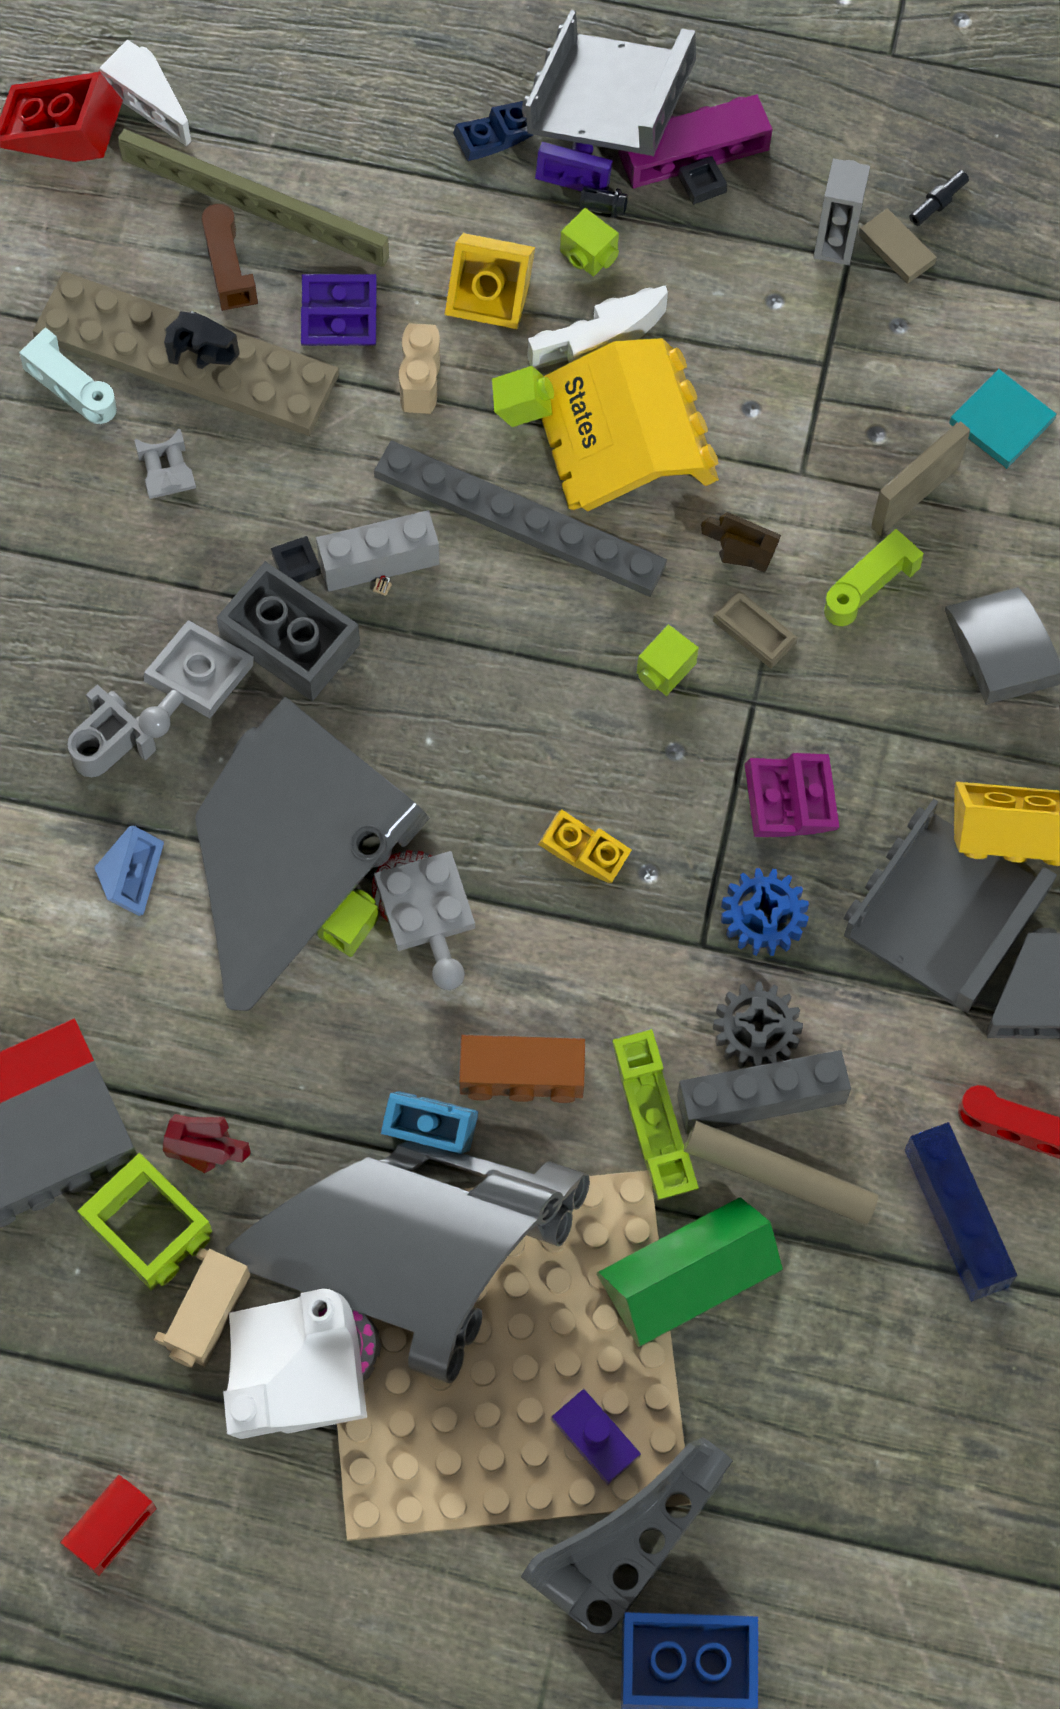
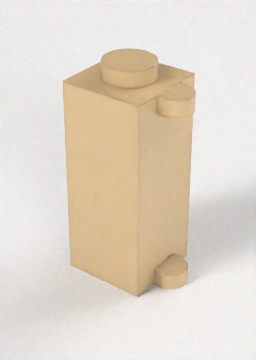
[154,1248,250,1367]

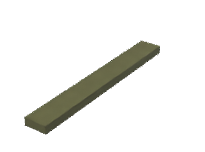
[118,129,389,267]

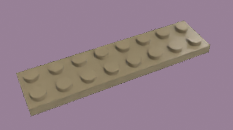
[33,271,339,436]

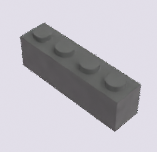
[677,1050,851,1134]

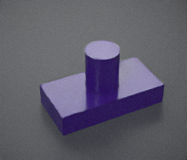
[535,142,613,191]
[551,1389,641,1485]

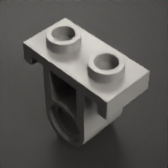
[67,684,156,777]

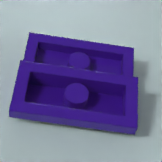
[301,274,377,346]

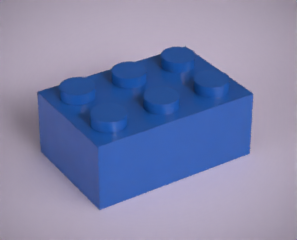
[621,1612,758,1709]

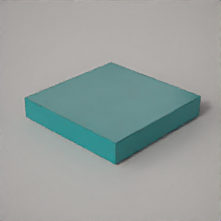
[949,369,1057,469]

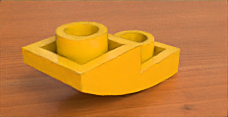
[538,809,632,883]

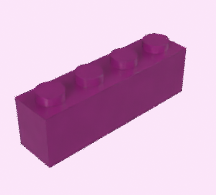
[618,94,773,189]

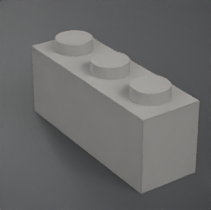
[814,158,870,266]
[316,510,440,592]

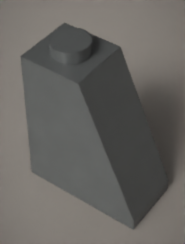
[986,928,1060,1039]

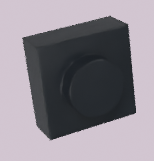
[678,156,728,205]
[271,536,321,583]

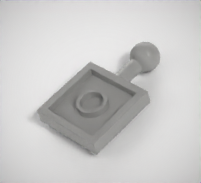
[139,620,254,738]
[374,851,475,990]

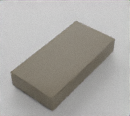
[859,208,937,284]
[713,590,798,669]

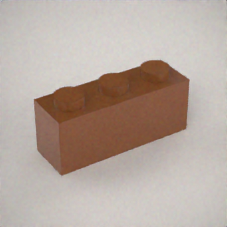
[459,1035,585,1103]

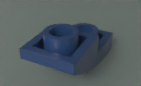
[453,101,533,161]

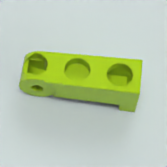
[824,529,924,626]

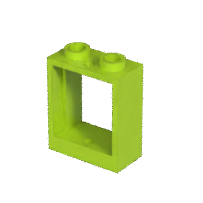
[78,1153,212,1291]

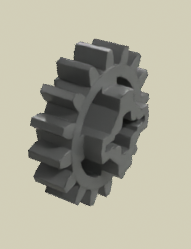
[713,981,803,1069]

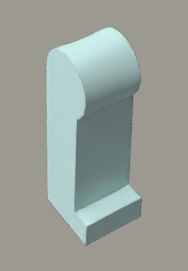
[19,327,117,424]

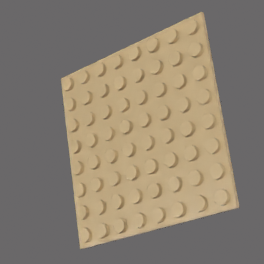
[337,1170,691,1541]

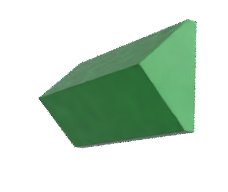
[597,1197,783,1348]

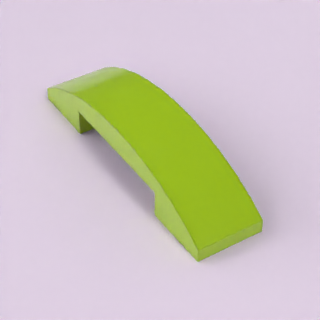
[612,1029,699,1200]

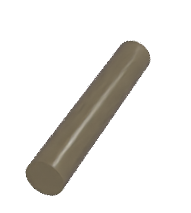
[684,1121,879,1225]

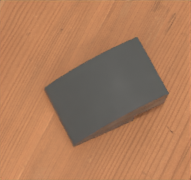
[945,587,1060,705]

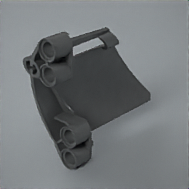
[225,1141,590,1383]

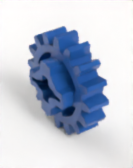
[721,868,809,956]

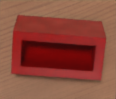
[60,1475,157,1577]

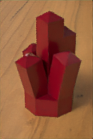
[163,1114,251,1174]

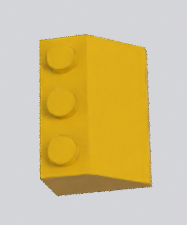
[954,781,1060,866]

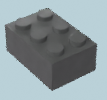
[216,561,360,702]

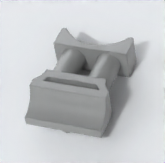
[134,429,196,499]

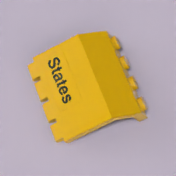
[542,338,719,512]

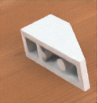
[99,39,191,146]

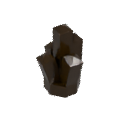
[701,512,781,573]

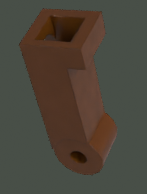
[202,204,258,311]

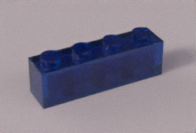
[904,1122,1017,1302]

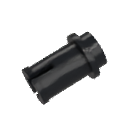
[580,186,628,218]

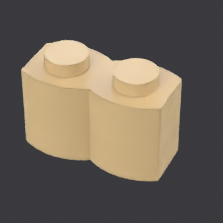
[399,323,440,414]

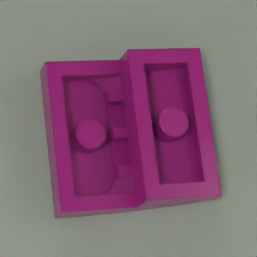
[744,753,839,837]

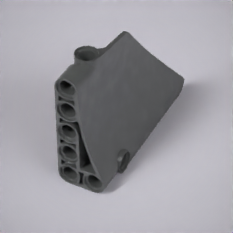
[521,1437,733,1635]

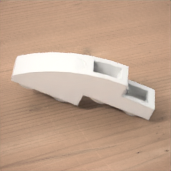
[528,286,668,369]

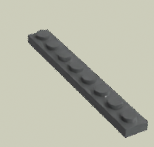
[374,440,667,597]

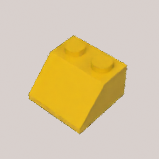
[445,233,535,329]

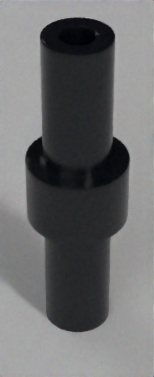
[909,170,969,226]

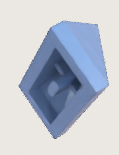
[94,826,164,916]

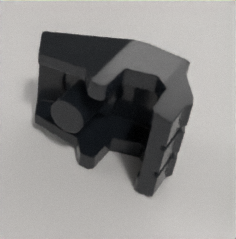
[164,311,240,369]

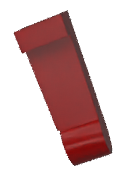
[958,1085,1060,1159]

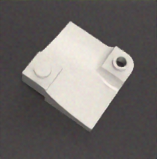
[223,1289,367,1439]

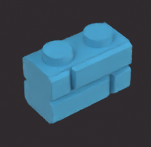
[381,1091,479,1154]

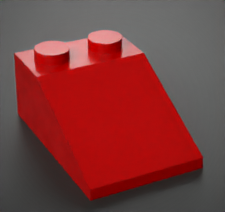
[0,72,123,162]

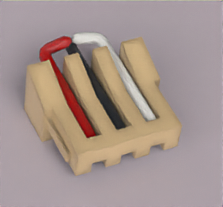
[373,576,392,596]

